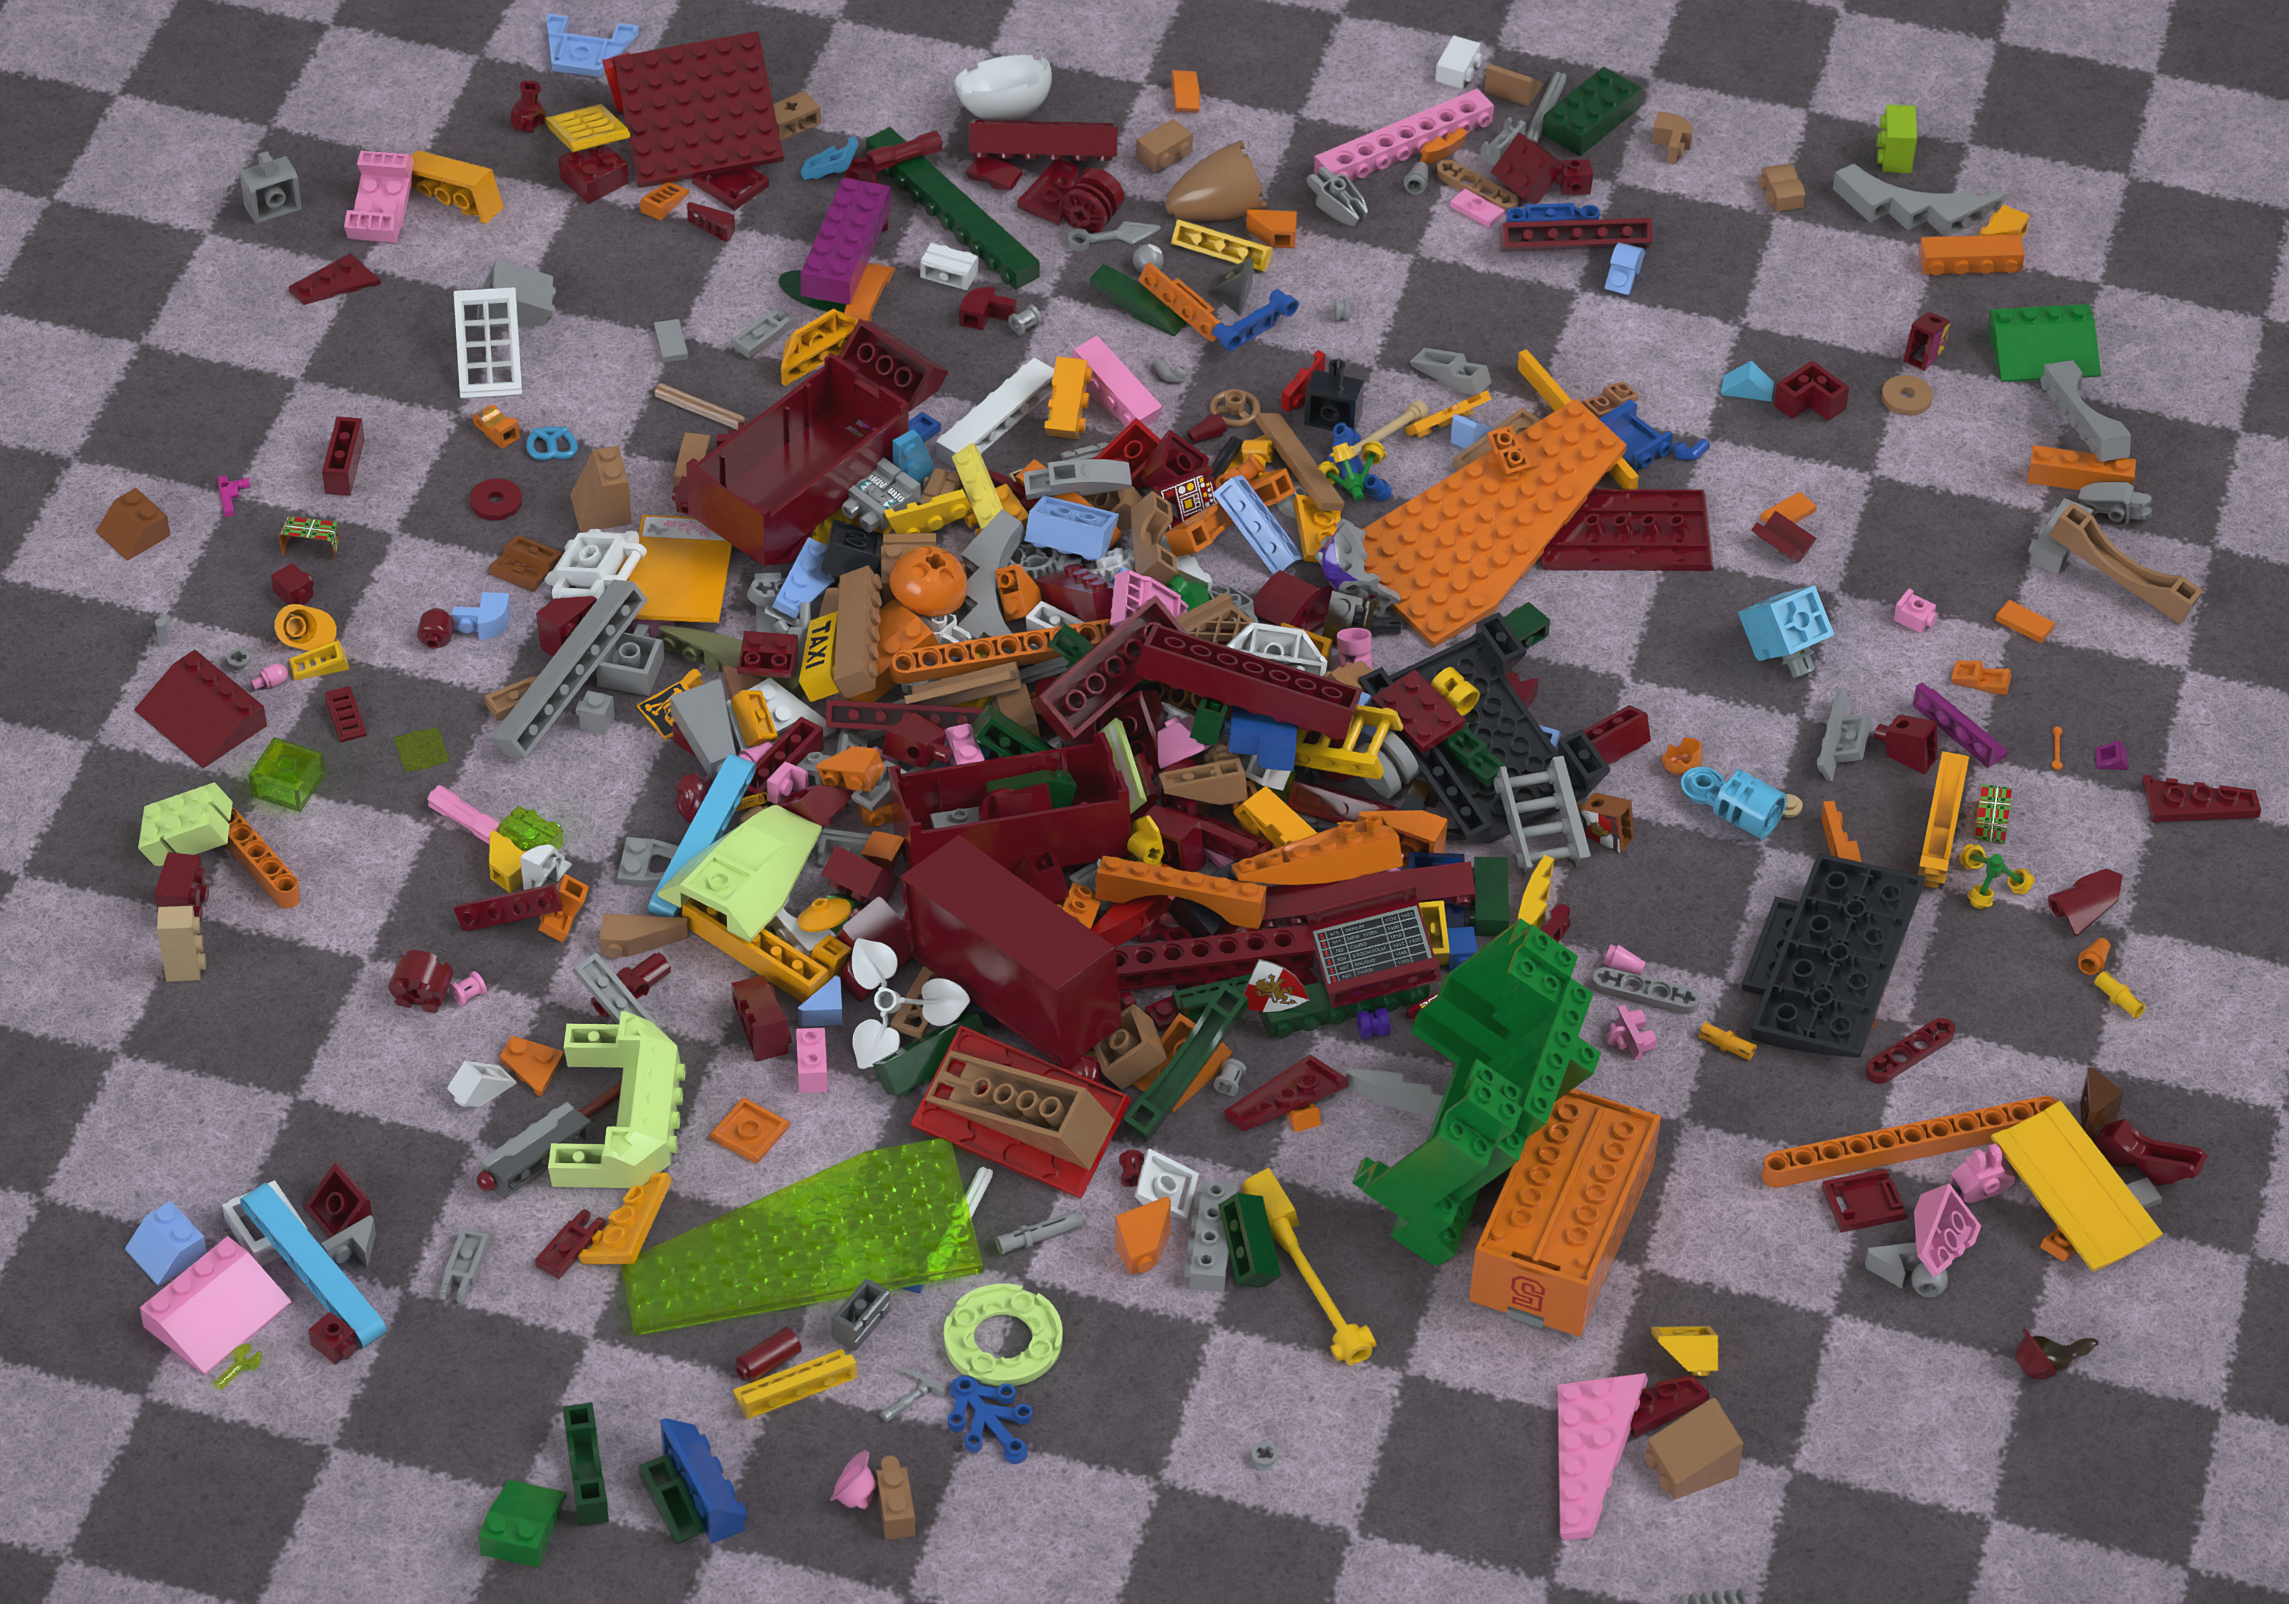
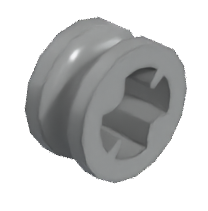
[1335,298,1349,321]
[226,648,252,673]
[1251,1442,1278,1471]

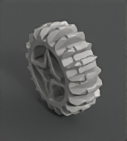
[1008,530,1063,580]

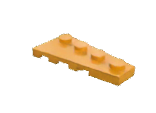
[578,1172,672,1264]

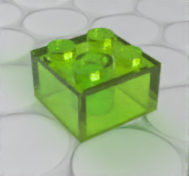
[248,737,326,812]

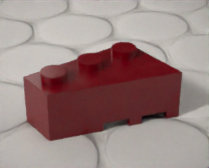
[731,975,792,1062]

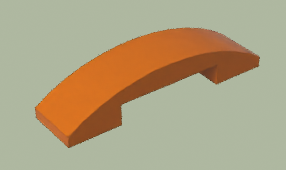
[844,263,896,321]

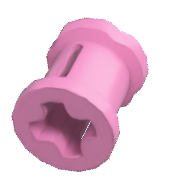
[449,971,487,1006]

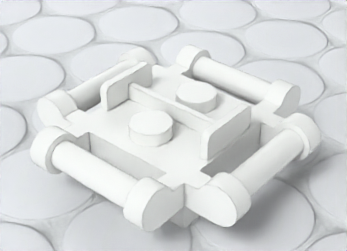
[545,529,647,600]

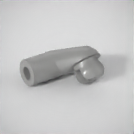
[1151,359,1188,384]

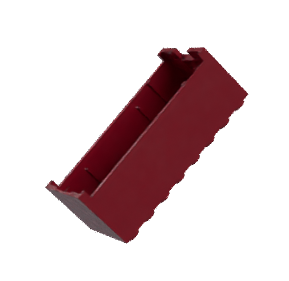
[686,353,909,566]
[889,732,1132,874]

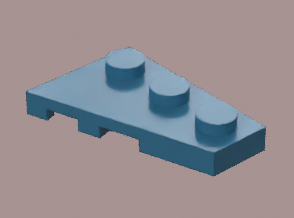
[893,429,935,488]

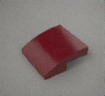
[1253,570,1322,626]

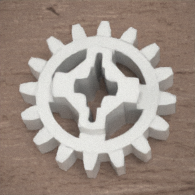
[1085,548,1135,581]

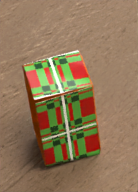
[279,516,339,561]
[1974,784,2012,844]

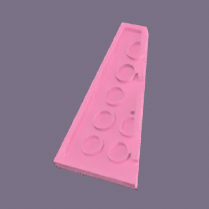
[1558,1373,1648,1540]

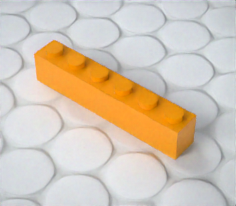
[682,898,829,1003]

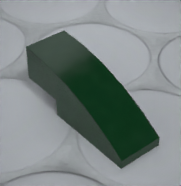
[638,1454,705,1544]

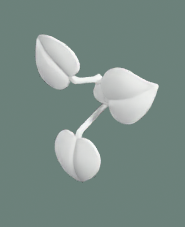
[852,938,970,1069]

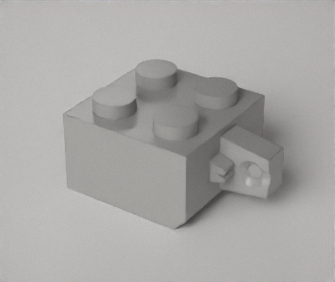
[239,151,302,224]
[596,624,664,696]

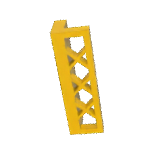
[733,1349,857,1420]

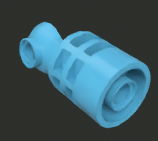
[1681,767,1787,840]

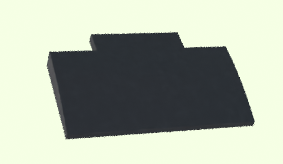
[1742,853,1926,1058]

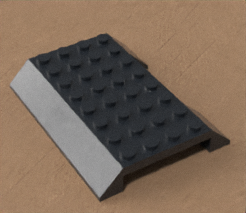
[1359,612,1610,843]

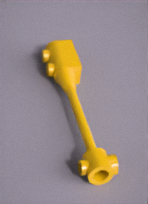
[1240,1168,1377,1366]

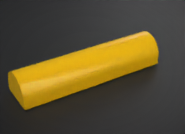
[1171,219,1273,272]

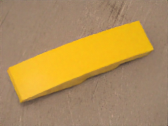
[1518,855,1554,929]

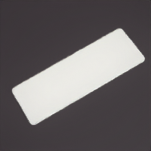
[764,605,800,627]

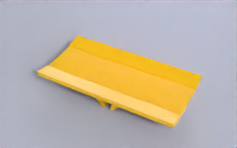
[1991,1100,2163,1272]

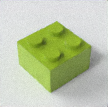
[1876,104,1917,173]

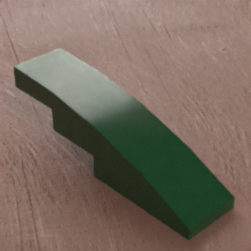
[1090,264,1187,337]
[1439,722,1508,788]

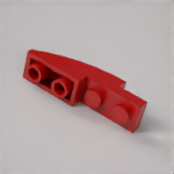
[1091,863,1172,947]

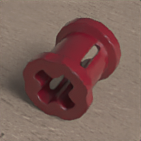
[1119,1150,1144,1187]

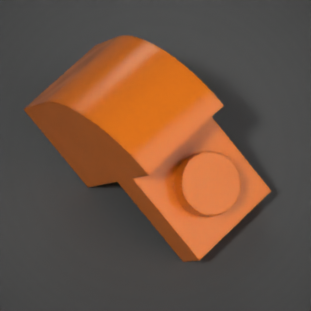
[538,874,589,943]

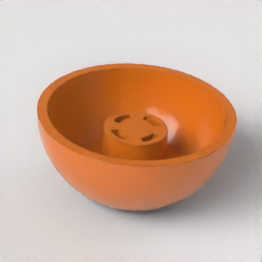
[889,546,968,616]

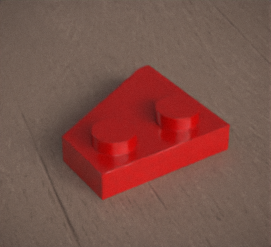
[1281,350,1326,413]

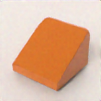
[1286,1102,1322,1133]

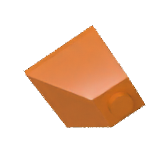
[1115,1196,1171,1275]

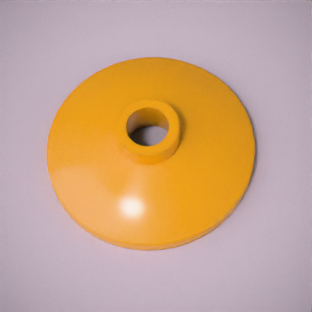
[797,898,852,932]

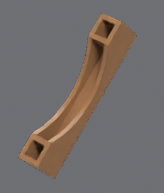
[2049,502,2203,624]

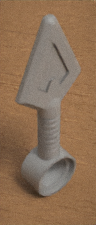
[1067,221,1161,251]

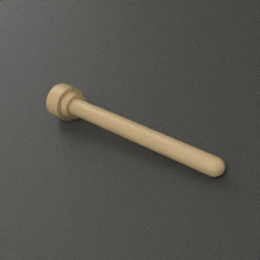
[1348,400,1429,460]

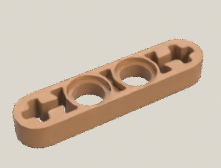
[1437,160,1518,214]

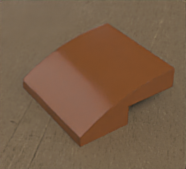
[488,535,563,592]

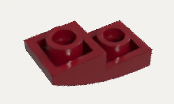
[965,157,1024,190]

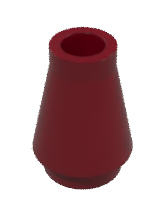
[1187,413,1227,444]

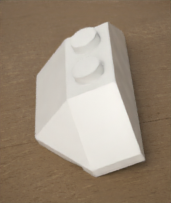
[1226,622,1327,676]

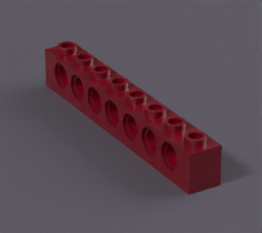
[1115,924,1315,992]

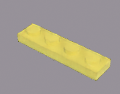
[952,442,1004,530]

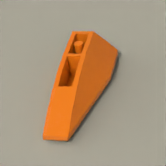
[1231,815,1403,885]

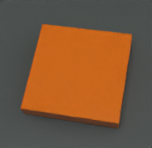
[710,1097,790,1164]

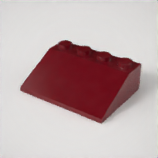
[134,649,267,769]

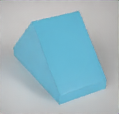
[1721,361,1774,401]

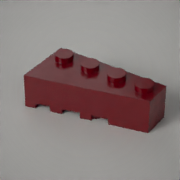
[1033,564,1114,622]

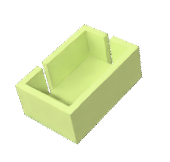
[138,782,233,866]

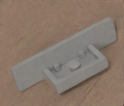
[1817,688,1872,781]

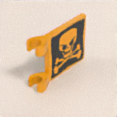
[636,669,703,740]

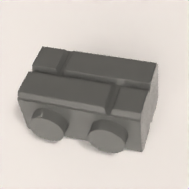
[831,1279,890,1350]

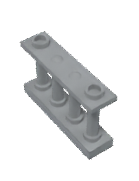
[1494,756,1591,877]

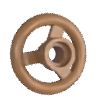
[1209,389,1261,428]

